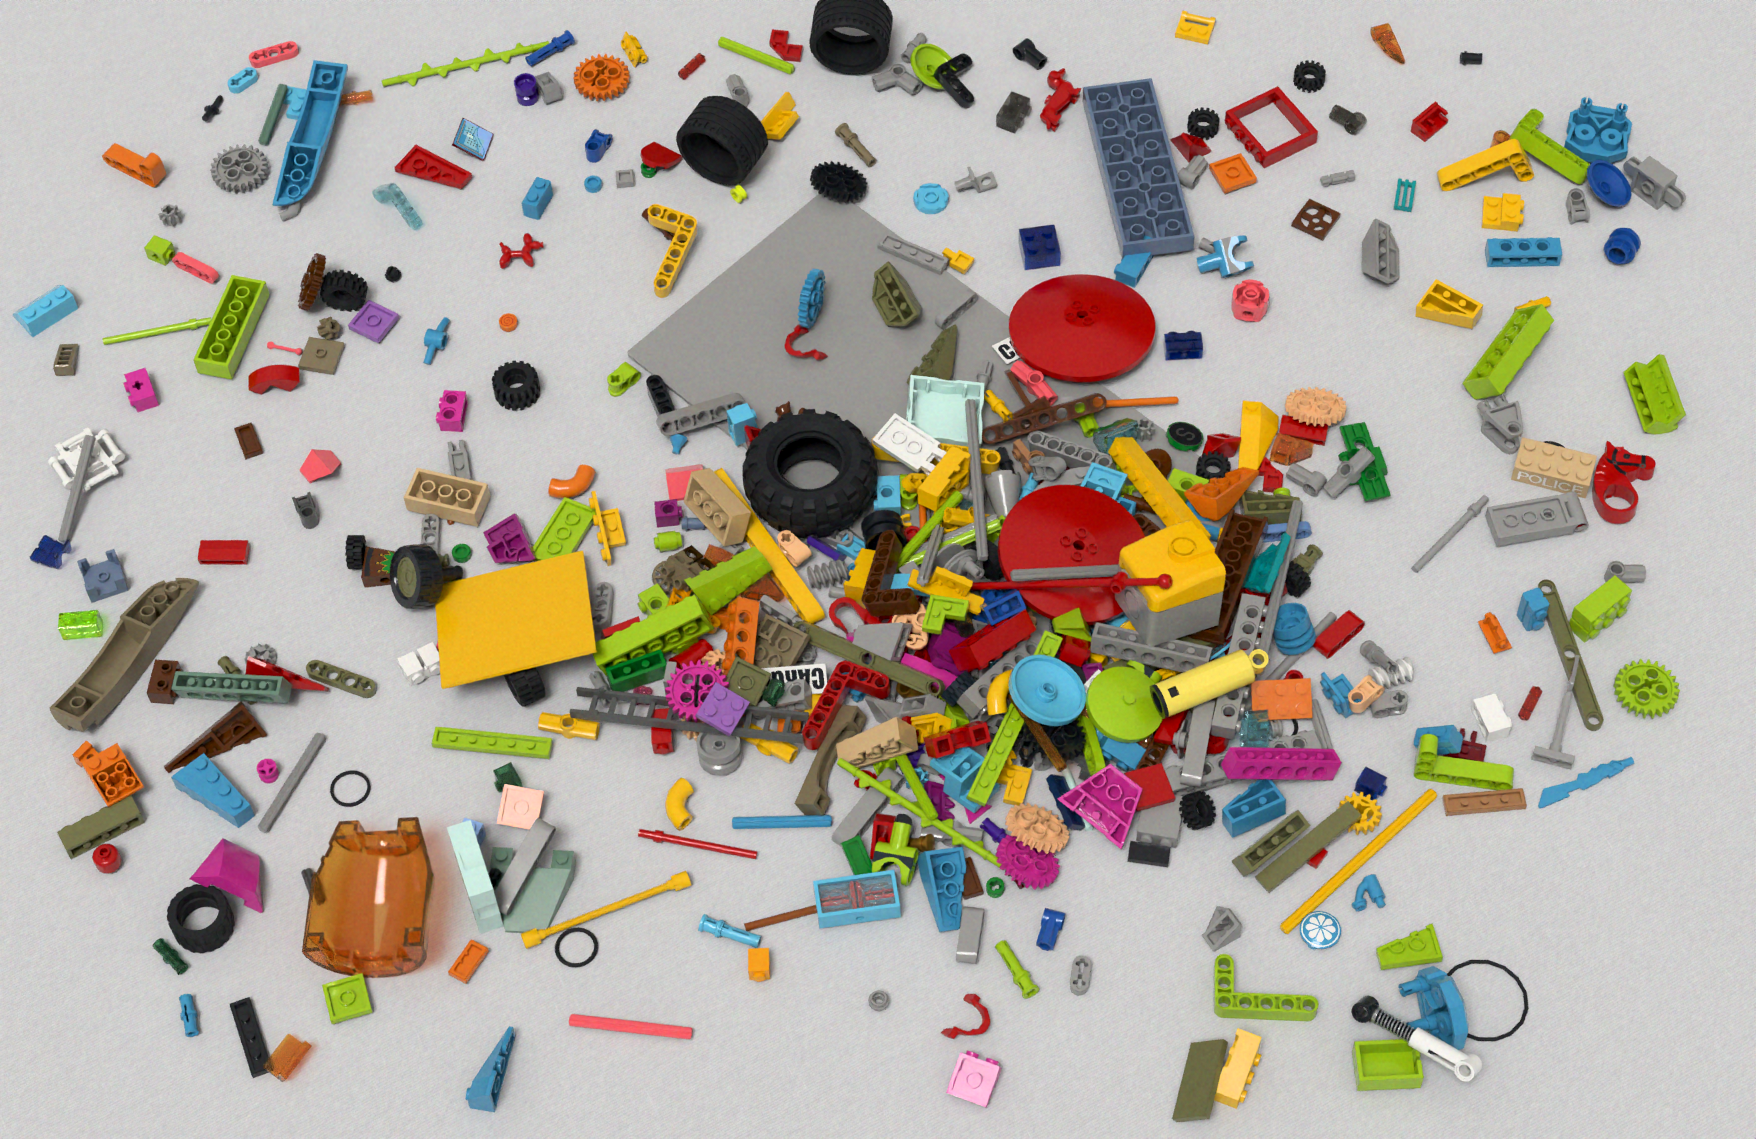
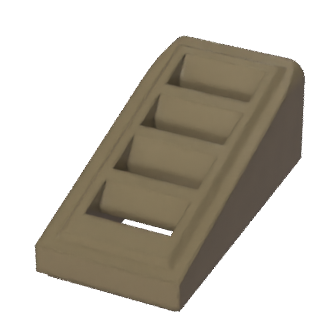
[53,344,79,376]

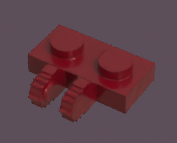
[1443,728,1487,762]

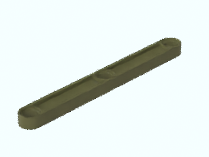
[1538,579,1604,731]
[793,621,945,697]

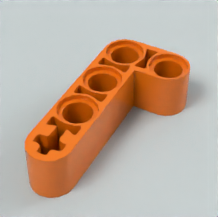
[102,143,166,187]

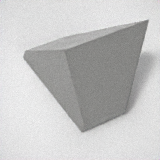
[865,695,902,723]
[1202,906,1242,951]

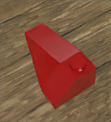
[245,656,329,691]

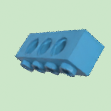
[1485,237,1562,267]

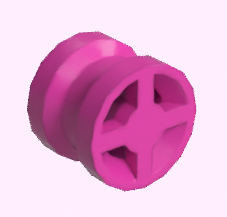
[257,759,279,784]

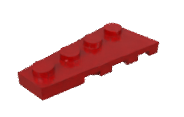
[394,145,472,189]

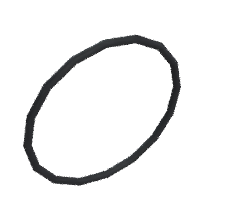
[1447,960,1529,1041]

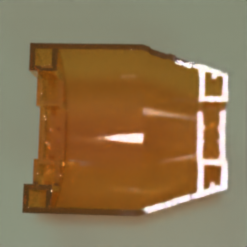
[302,817,435,978]

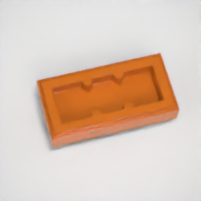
[448,939,489,984]

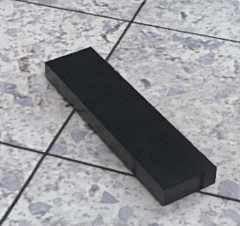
[229,997,273,1078]

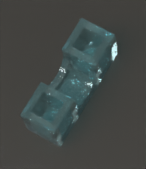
[1239,710,1270,748]

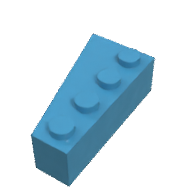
[171,753,255,828]

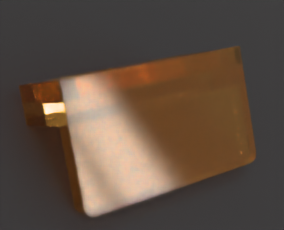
[263,1034,312,1082]

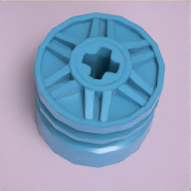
[1273,603,1316,655]

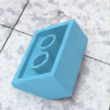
[13,285,78,337]

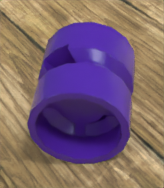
[514,73,539,106]

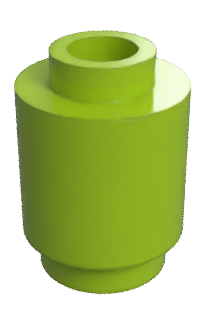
[654,531,682,552]

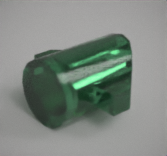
[762,678,785,707]

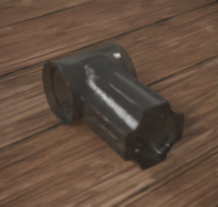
[1329,105,1367,135]
[947,612,975,638]

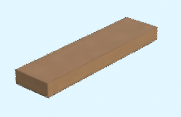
[1442,788,1527,816]

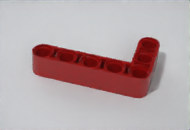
[802,661,891,750]

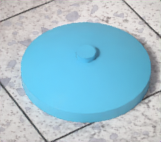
[1009,655,1086,726]

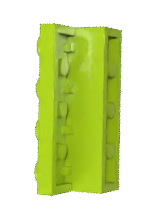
[1623,354,1686,435]

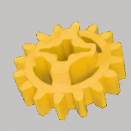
[1338,792,1382,835]

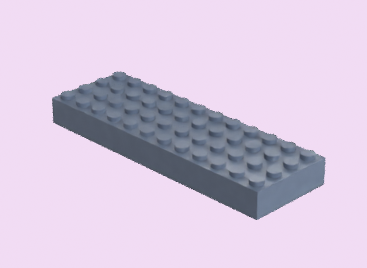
[1082,78,1194,259]

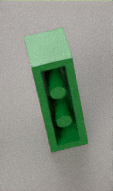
[605,649,667,692]

